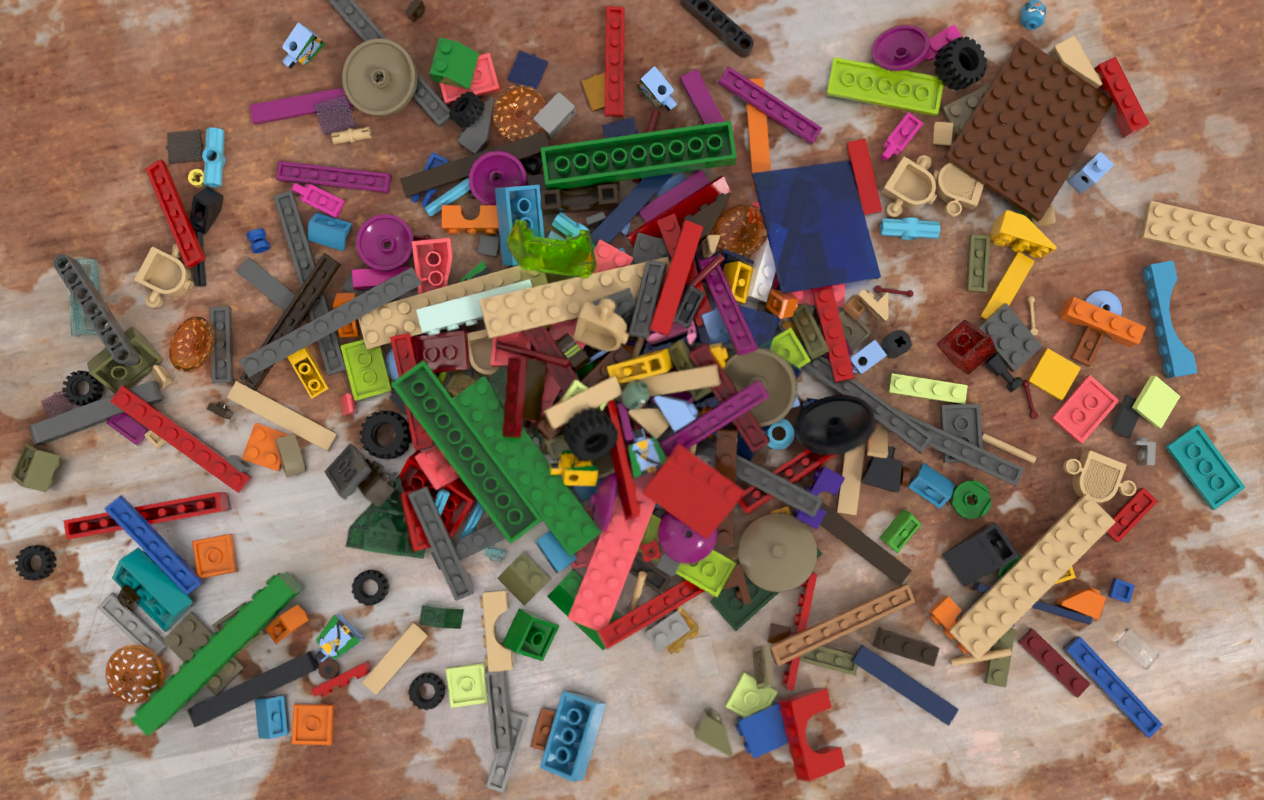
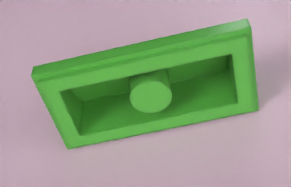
[880,509,922,554]

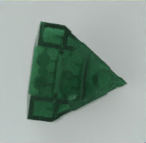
[345,475,425,559]

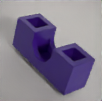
[794,467,845,529]

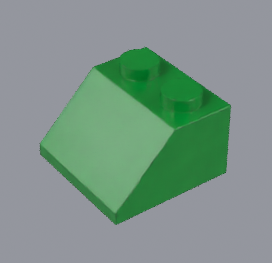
[430,37,479,90]
[502,608,559,661]

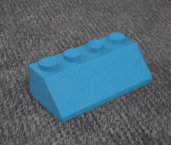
[495,185,545,266]
[540,691,606,782]

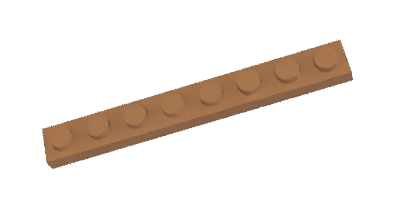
[770,583,915,666]

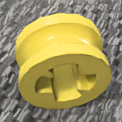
[188,169,205,188]

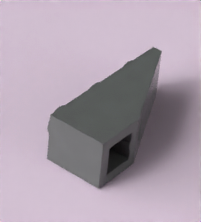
[457,96,497,155]

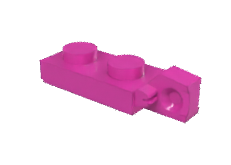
[924,24,962,61]
[880,112,923,162]
[291,183,345,218]

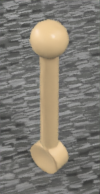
[1027,296,1038,336]

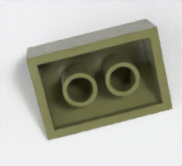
[87,326,163,394]

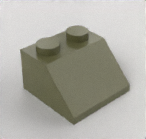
[11,442,60,492]
[497,551,552,606]
[693,709,733,757]

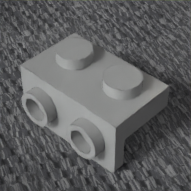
[645,609,691,652]

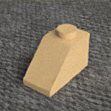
[628,409,670,439]

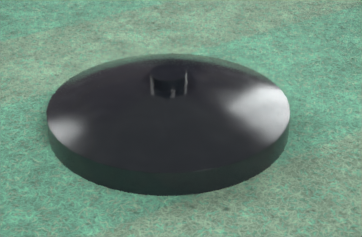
[795,395,876,455]

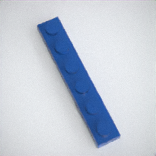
[104,494,203,595]
[1064,636,1163,738]

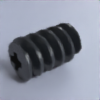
[881,330,912,358]

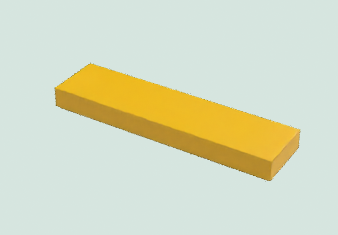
[979,251,1035,320]

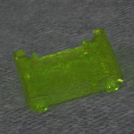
[507,220,597,278]

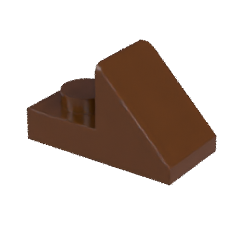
[723,563,752,605]

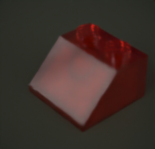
[937,319,997,375]

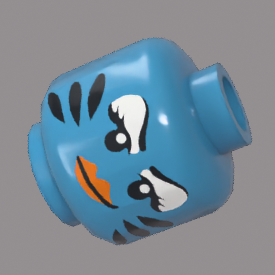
[1020,0,1046,30]

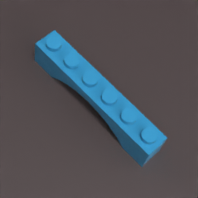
[1142,260,1198,379]

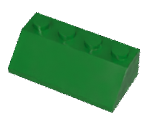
[547,569,623,650]

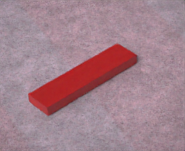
[846,138,882,216]

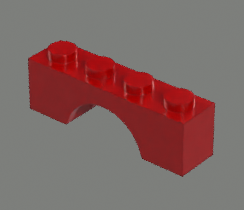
[1094,57,1150,138]

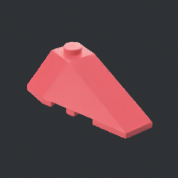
[412,238,453,294]

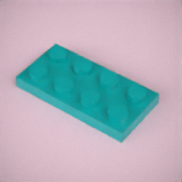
[1165,424,1246,510]

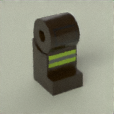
[555,333,591,372]

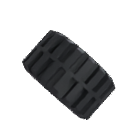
[934,36,987,90]
[563,408,618,462]
[359,410,412,459]

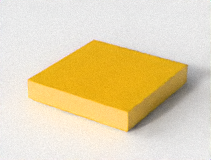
[1027,348,1081,401]

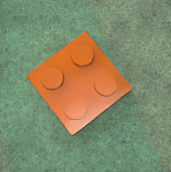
[241,423,290,472]

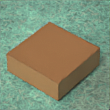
[842,295,867,320]

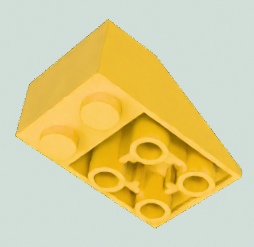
[990,210,1057,258]

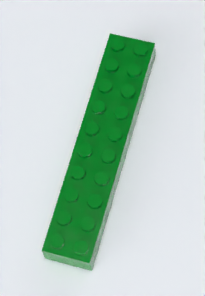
[541,121,737,190]
[391,360,542,544]
[452,376,602,557]
[131,572,304,737]

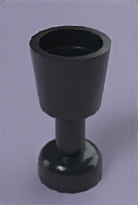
[983,352,1024,393]

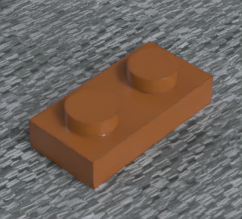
[1070,326,1106,367]
[530,707,557,751]

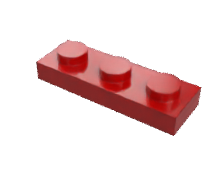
[1105,488,1158,543]
[400,490,431,551]
[311,660,372,697]

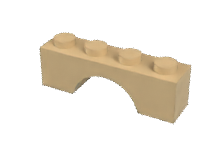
[479,589,514,672]

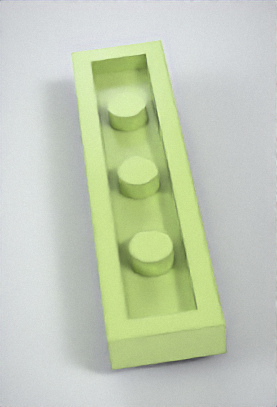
[888,373,968,404]

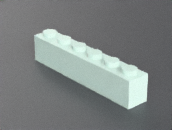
[416,279,533,336]

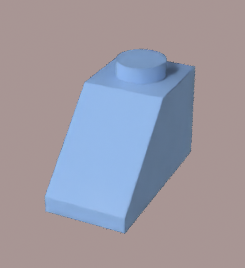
[654,395,698,432]

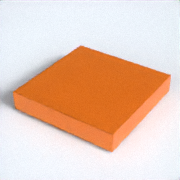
[192,534,238,578]
[292,703,334,745]

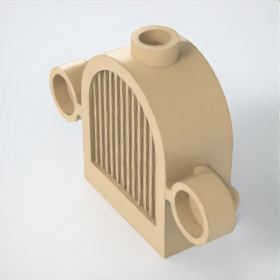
[880,155,937,219]
[932,162,984,218]
[134,243,194,308]
[573,298,629,351]
[468,329,506,381]
[1063,450,1136,502]

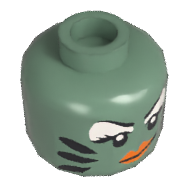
[621,380,650,410]

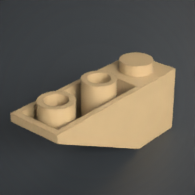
[1048,36,1102,89]

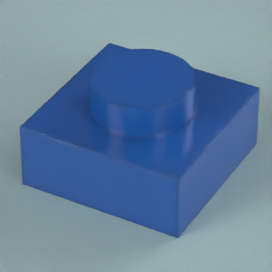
[1108,578,1135,603]

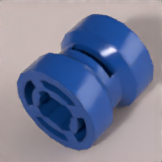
[246,228,271,254]

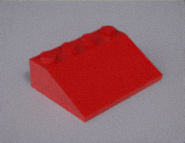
[642,444,745,539]
[386,450,477,540]

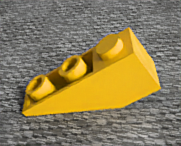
[287,346,329,399]

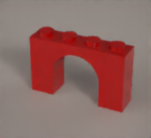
[779,688,846,782]

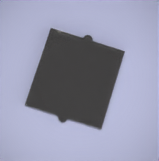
[166,130,204,164]

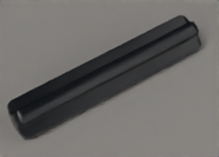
[193,231,206,287]

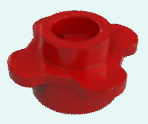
[640,540,662,562]

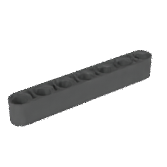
[53,254,139,367]
[28,381,163,446]

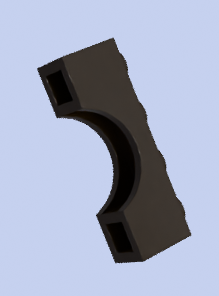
[540,184,618,215]

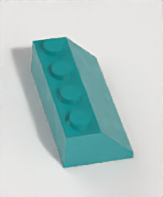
[112,547,192,632]

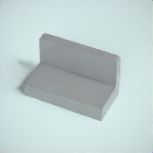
[534,93,577,140]

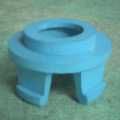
[766,418,794,450]

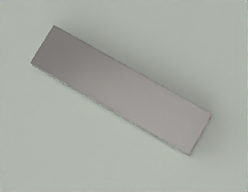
[97,592,168,660]
[485,710,528,793]

